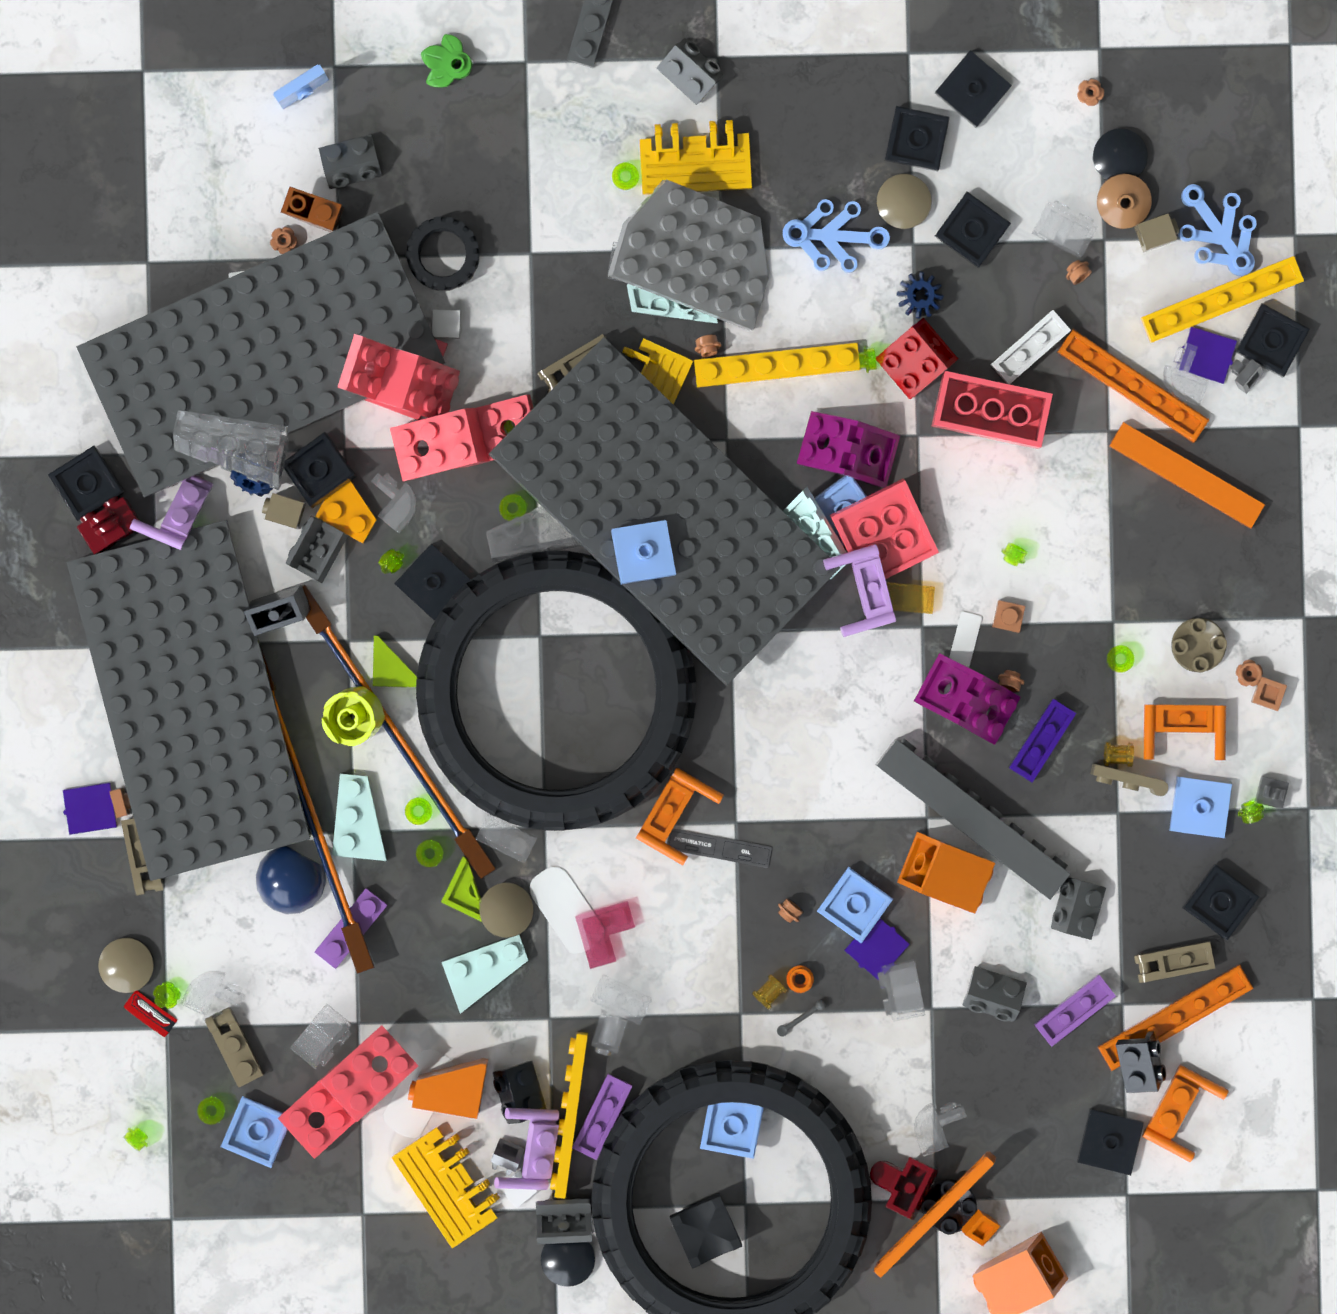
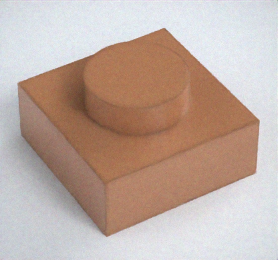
[992,600,1025,633]
[1251,676,1287,711]
[109,788,131,818]

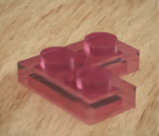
[575,901,635,969]

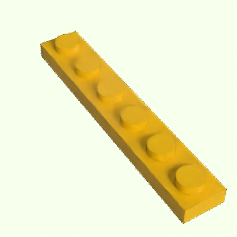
[1141,256,1304,343]
[694,343,860,388]
[550,1031,588,1199]

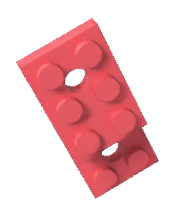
[338,334,460,418]
[390,394,533,481]
[278,1025,418,1159]

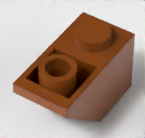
[281,186,344,232]

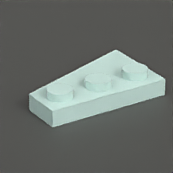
[627,284,718,324]
[783,487,847,579]
[332,773,387,861]
[442,934,529,1014]

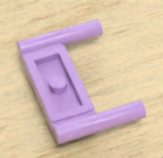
[130,476,213,550]
[823,544,896,637]
[494,1108,559,1190]

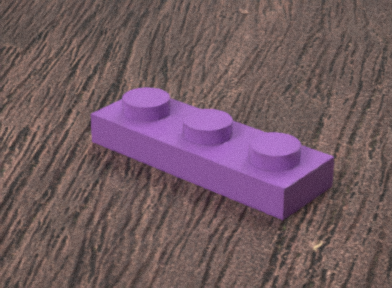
[315,888,388,969]
[1034,974,1116,1047]
[572,1073,633,1160]

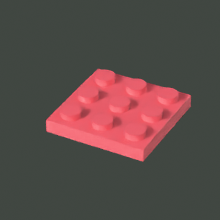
[830,479,939,579]

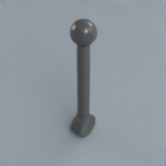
[777,1000,826,1037]

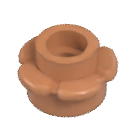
[1077,79,1104,106]
[270,227,297,254]
[1066,260,1092,285]
[695,335,721,357]
[1236,660,1263,687]
[998,670,1025,692]
[778,898,803,923]

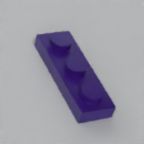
[1008,699,1076,783]

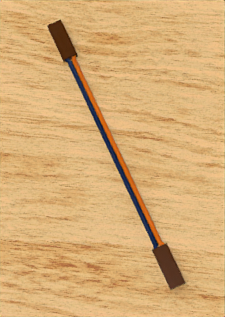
[302,585,496,879]
[260,645,375,974]

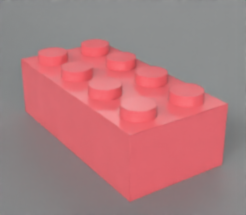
[931,371,1053,449]

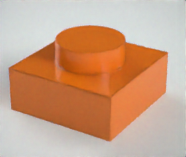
[961,1209,1001,1246]

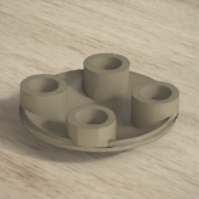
[876,174,932,230]
[1171,618,1227,673]
[479,883,533,938]
[98,938,154,993]

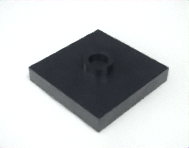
[935,50,1012,128]
[884,106,950,172]
[934,191,1011,268]
[1235,303,1310,378]
[281,432,357,509]
[48,445,124,521]
[394,544,471,621]
[1182,864,1259,940]
[1077,1109,1144,1176]

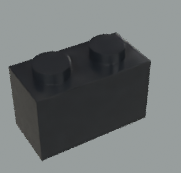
[244,585,311,636]

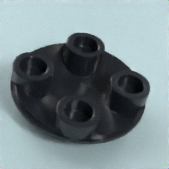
[1092,128,1148,180]
[922,1179,977,1235]
[541,1242,595,1287]

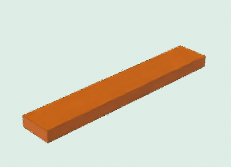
[1057,329,1209,443]
[1109,422,1265,529]
[1097,964,1254,1071]
[874,1151,996,1278]

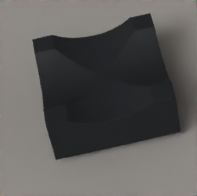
[670,1193,743,1269]

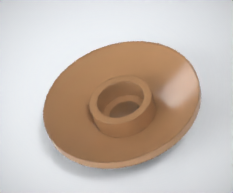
[1097,174,1152,229]

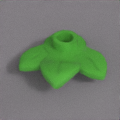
[421,34,472,88]

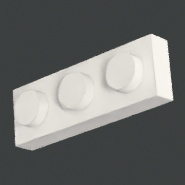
[991,310,1071,384]

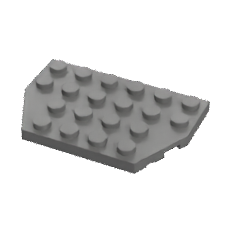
[608,180,768,331]

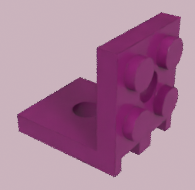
[797,411,900,488]
[914,653,1021,745]

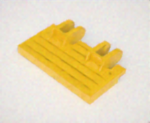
[639,120,752,195]
[622,338,693,405]
[391,1127,500,1248]

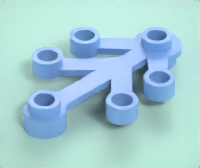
[1178,184,1256,276]
[783,199,890,273]

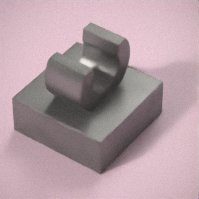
[1230,359,1264,394]
[1255,776,1289,809]
[490,1138,525,1175]

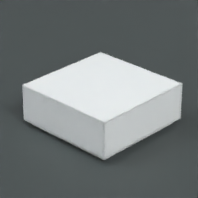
[432,310,461,339]
[500,1169,538,1209]

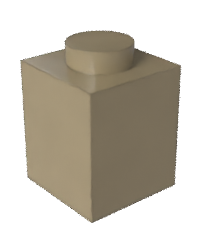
[1134,213,1179,253]
[262,493,306,529]

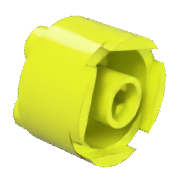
[322,686,385,746]

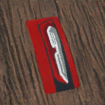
[124,991,177,1037]

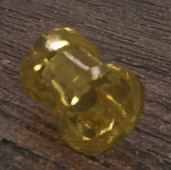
[1104,742,1134,767]
[752,973,788,1010]

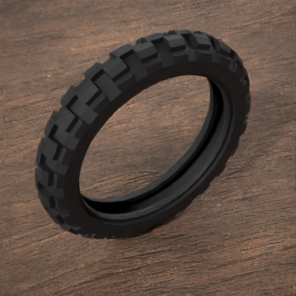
[416,551,696,831]
[592,1060,872,1314]

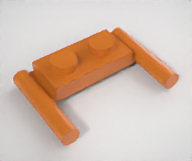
[1144,705,1226,760]
[636,767,724,866]
[1142,1064,1229,1162]

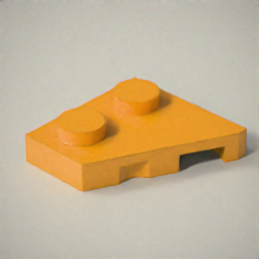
[316,481,377,544]

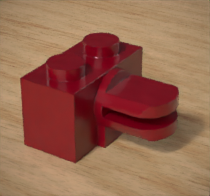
[77,496,140,555]
[870,1157,938,1220]

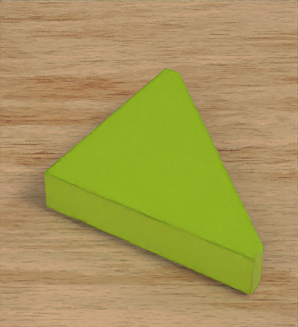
[373,636,417,687]
[441,856,482,922]

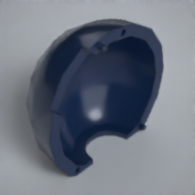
[256,845,326,914]

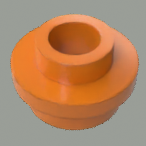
[786,965,814,993]

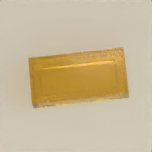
[886,582,935,614]

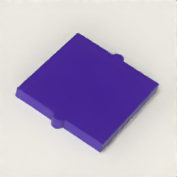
[1178,327,1237,384]
[62,783,117,835]
[844,918,910,980]

